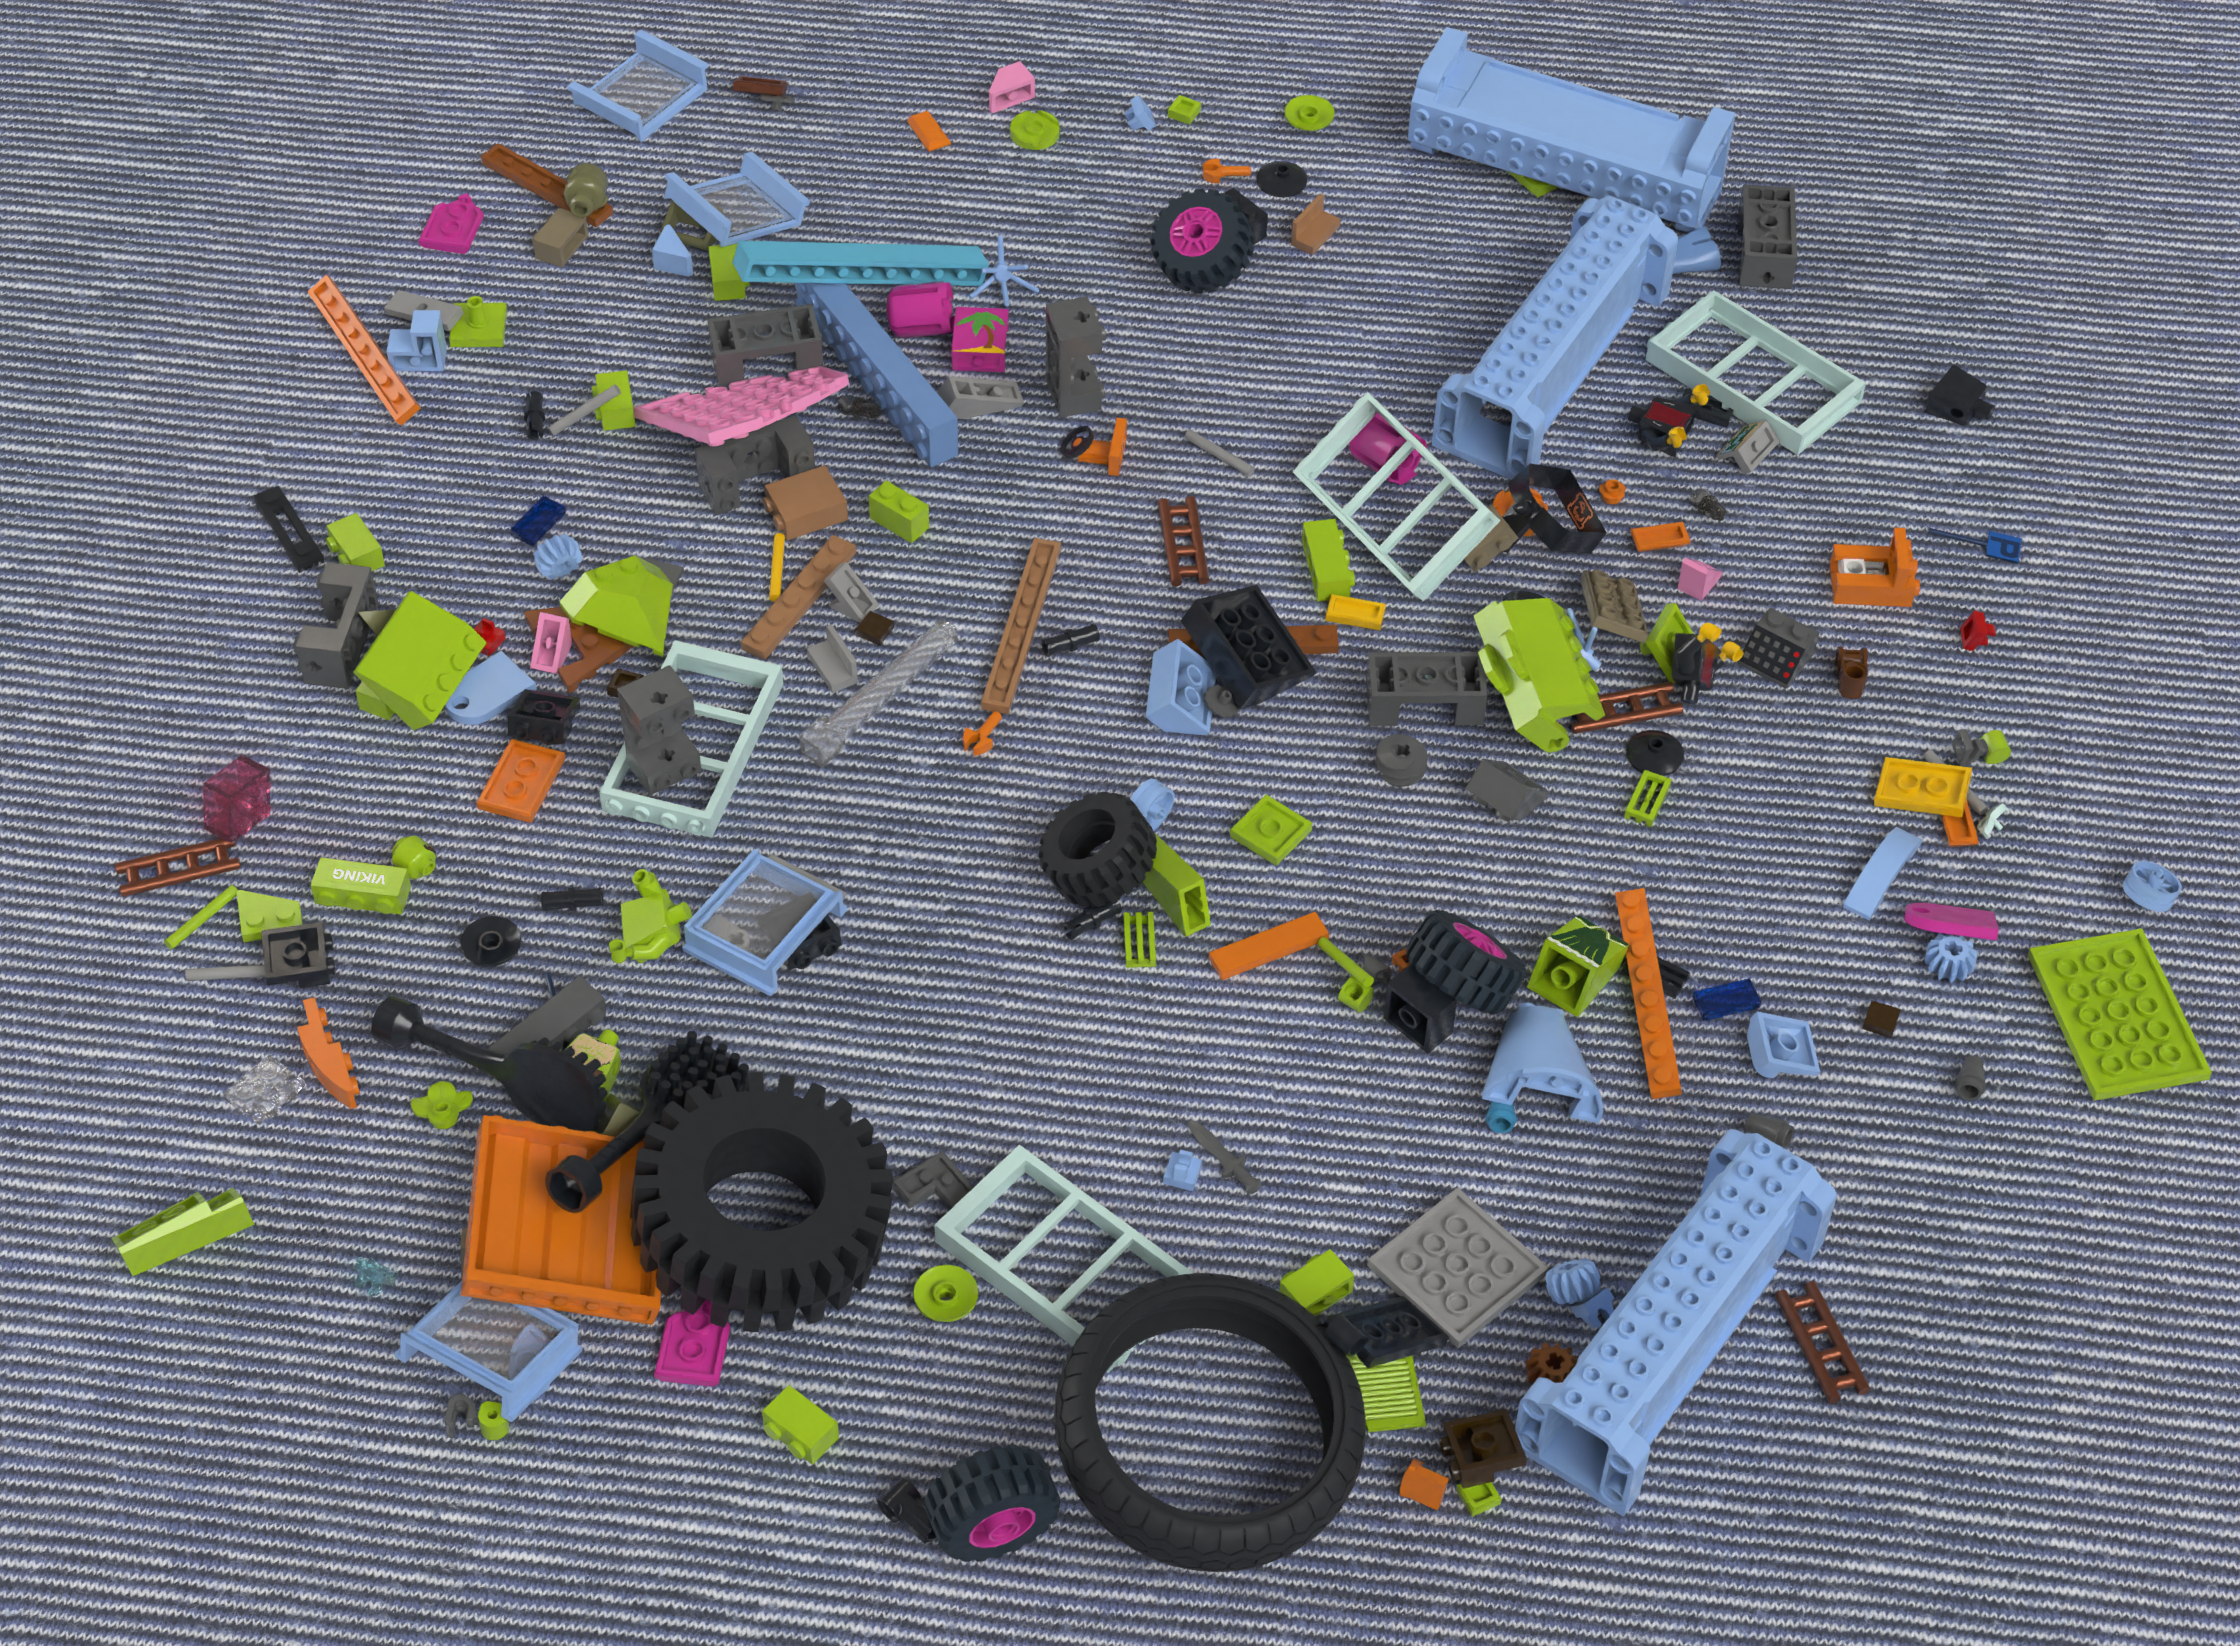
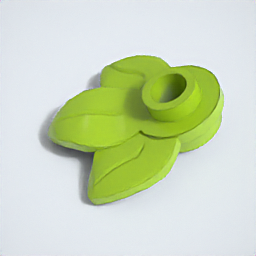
[410,1081,473,1129]

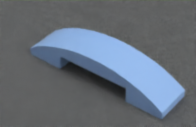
[1843,827,1923,921]

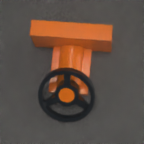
[1060,418,1127,476]

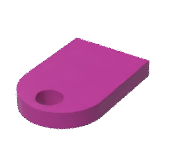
[1904,903,1999,941]

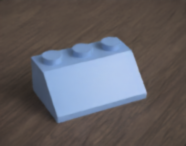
[1146,639,1216,735]

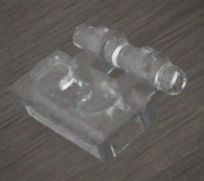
[223,1055,306,1125]

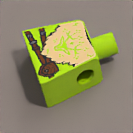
[568,1029,622,1102]

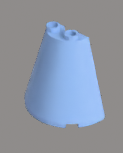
[1482,1002,1603,1123]

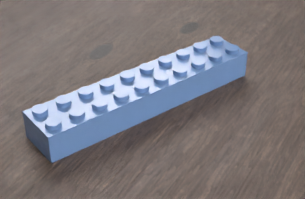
[794,283,959,468]

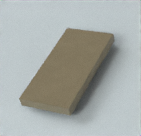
[1580,569,1648,643]

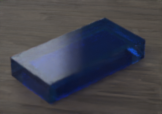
[510,495,566,547]
[1692,978,1761,1021]

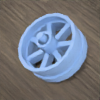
[1130,778,1175,831]
[2122,861,2182,912]

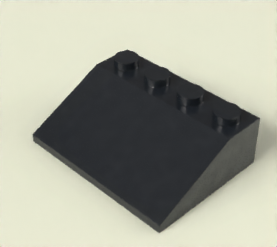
[1180,585,1316,709]

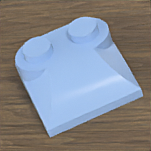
[1747,1011,1820,1078]

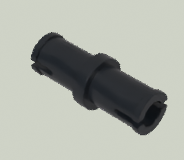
[524,391,545,440]
[1041,624,1100,657]
[541,887,604,911]
[1062,901,1122,940]

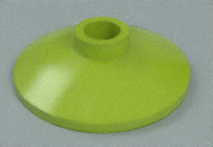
[1285,95,1335,131]
[914,1265,978,1322]

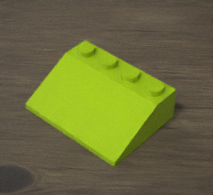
[353,591,487,730]

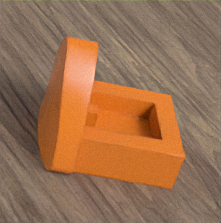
[1400,1458,1449,1510]

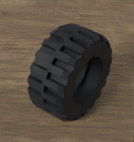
[1039,792,1157,907]

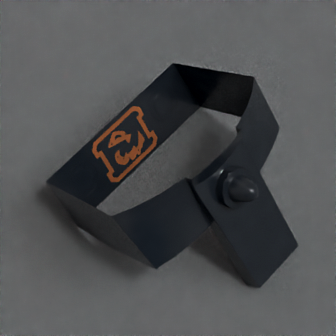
[1502,463,1607,554]

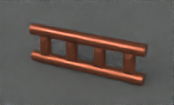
[1158,496,1210,587]
[1571,681,1683,734]
[115,835,241,897]
[1775,1281,1871,1404]

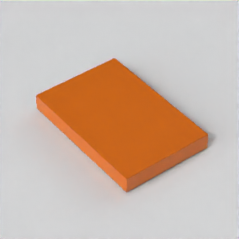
[476,739,566,823]

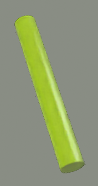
[164,885,237,950]
[1317,937,1374,987]

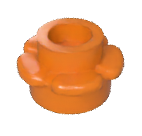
[1599,479,1626,504]

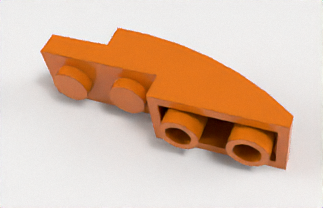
[297,997,360,1109]

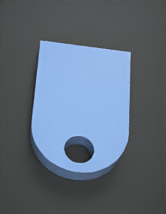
[445,651,537,725]

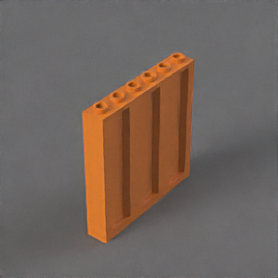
[460,1115,661,1325]

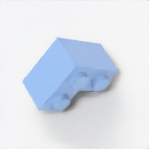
[387,310,447,371]

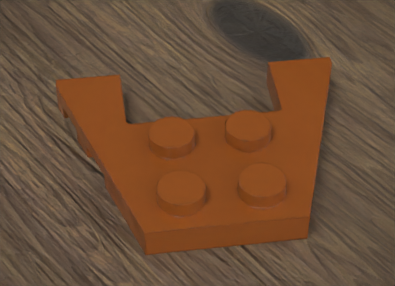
[524,607,634,693]

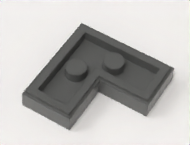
[892,1151,974,1210]

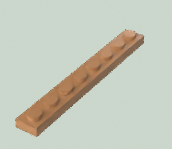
[981,538,1061,715]

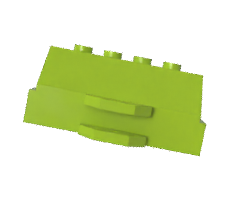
[1473,598,1605,753]

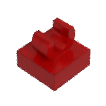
[1960,610,1996,651]
[474,618,506,657]

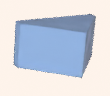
[652,224,693,277]

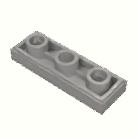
[384,290,464,331]

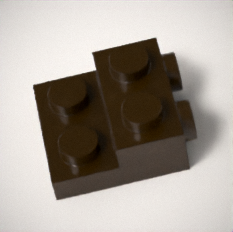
[1439,1409,1526,1489]

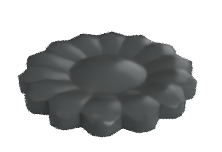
[760,94,795,110]
[1204,685,1240,719]

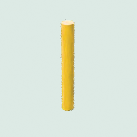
[769,533,785,602]

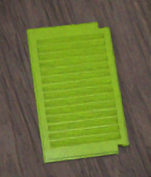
[1346,1354,1426,1433]

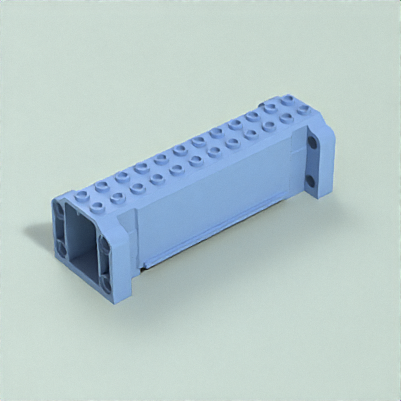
[1408,27,1736,233]
[1432,196,1678,480]
[1515,1129,1837,1517]

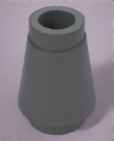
[1954,1056,1986,1101]
[1745,1113,1794,1149]

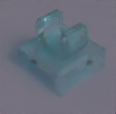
[353,1257,398,1296]

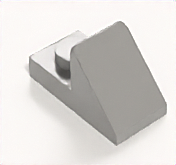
[824,562,879,623]

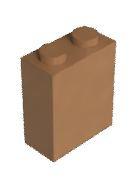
[762,465,848,541]

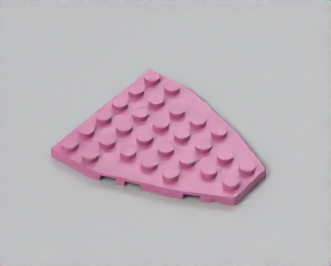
[633,366,849,446]

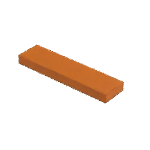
[1208,911,1329,980]

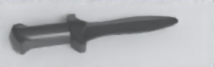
[1188,1120,1261,1194]

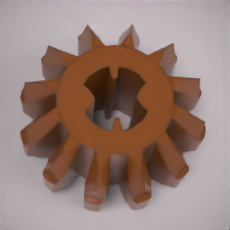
[1525,1341,1579,1383]

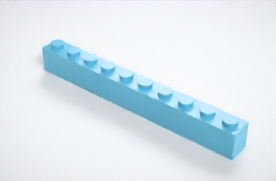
[732,241,989,286]

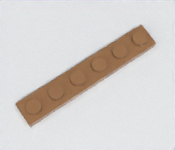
[741,535,857,660]

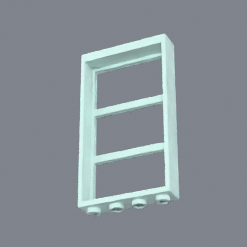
[1646,290,1866,455]
[1293,392,1501,601]
[599,640,783,838]
[934,1145,1193,1373]

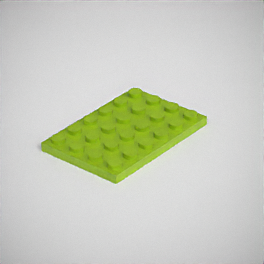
[2027,928,2212,1101]

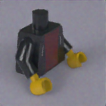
[1628,384,1710,457]
[1672,623,1744,704]

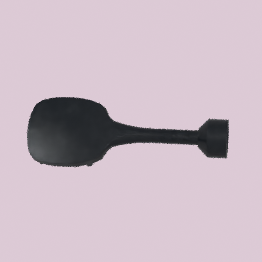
[371,995,608,1132]
[545,1031,749,1213]

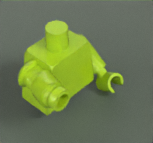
[609,869,692,964]

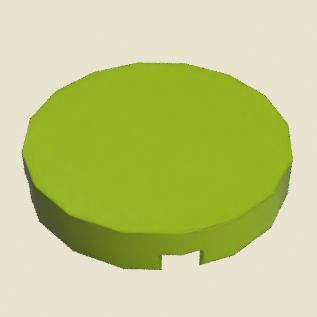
[1010,110,1060,150]

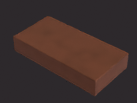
[733,76,788,96]

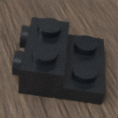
[508,689,580,745]
[758,892,842,971]
[262,922,336,988]

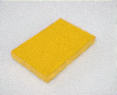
[1874,757,1972,817]

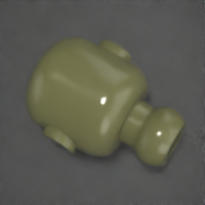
[564,163,609,218]

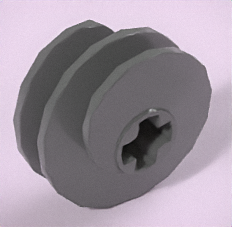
[1375,734,1427,787]

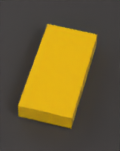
[1325,594,1386,631]

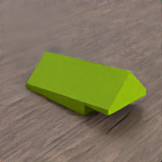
[111,1187,255,1276]

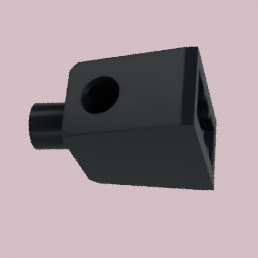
[1925,365,1995,426]

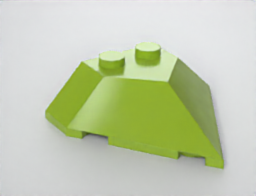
[560,555,673,657]

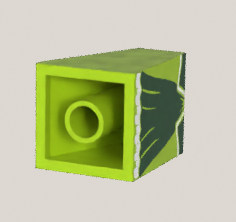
[1527,915,1629,1017]

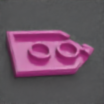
[418,193,484,254]
[654,1300,731,1387]

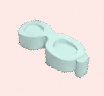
[1977,803,2009,839]

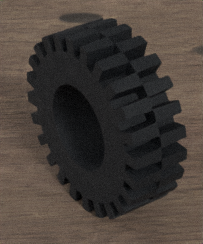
[630,1072,893,1332]

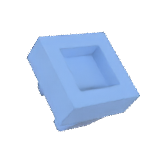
[1124,95,1156,131]
[1163,1149,1202,1191]
[1570,1288,1615,1328]

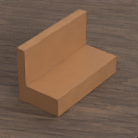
[1291,194,1340,255]

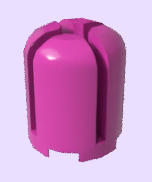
[886,281,955,338]
[1349,413,1427,485]

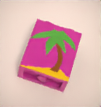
[951,307,1009,373]

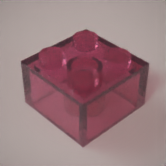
[203,755,271,843]

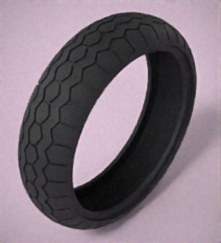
[1054,1273,1366,1572]

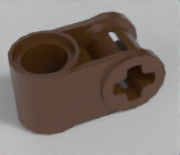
[1835,646,1868,699]

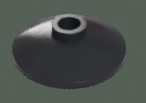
[1257,161,1307,198]
[1626,730,1684,776]
[460,916,521,967]

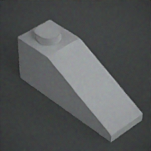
[937,376,1024,419]

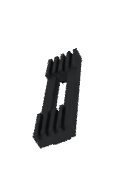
[253,485,325,573]

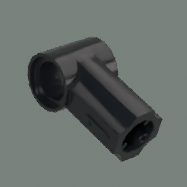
[877,1478,936,1544]

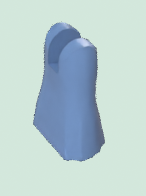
[1673,226,1721,274]

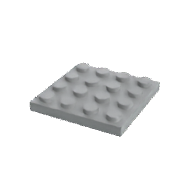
[1367,1187,1549,1348]

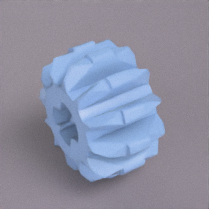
[533,534,583,580]
[1924,933,1977,984]
[1545,1259,1601,1305]

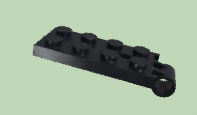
[1322,1296,1449,1368]

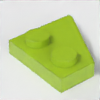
[236,890,303,943]

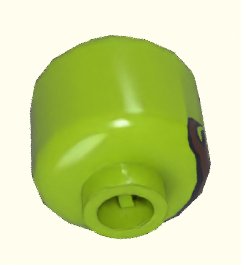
[392,835,436,880]

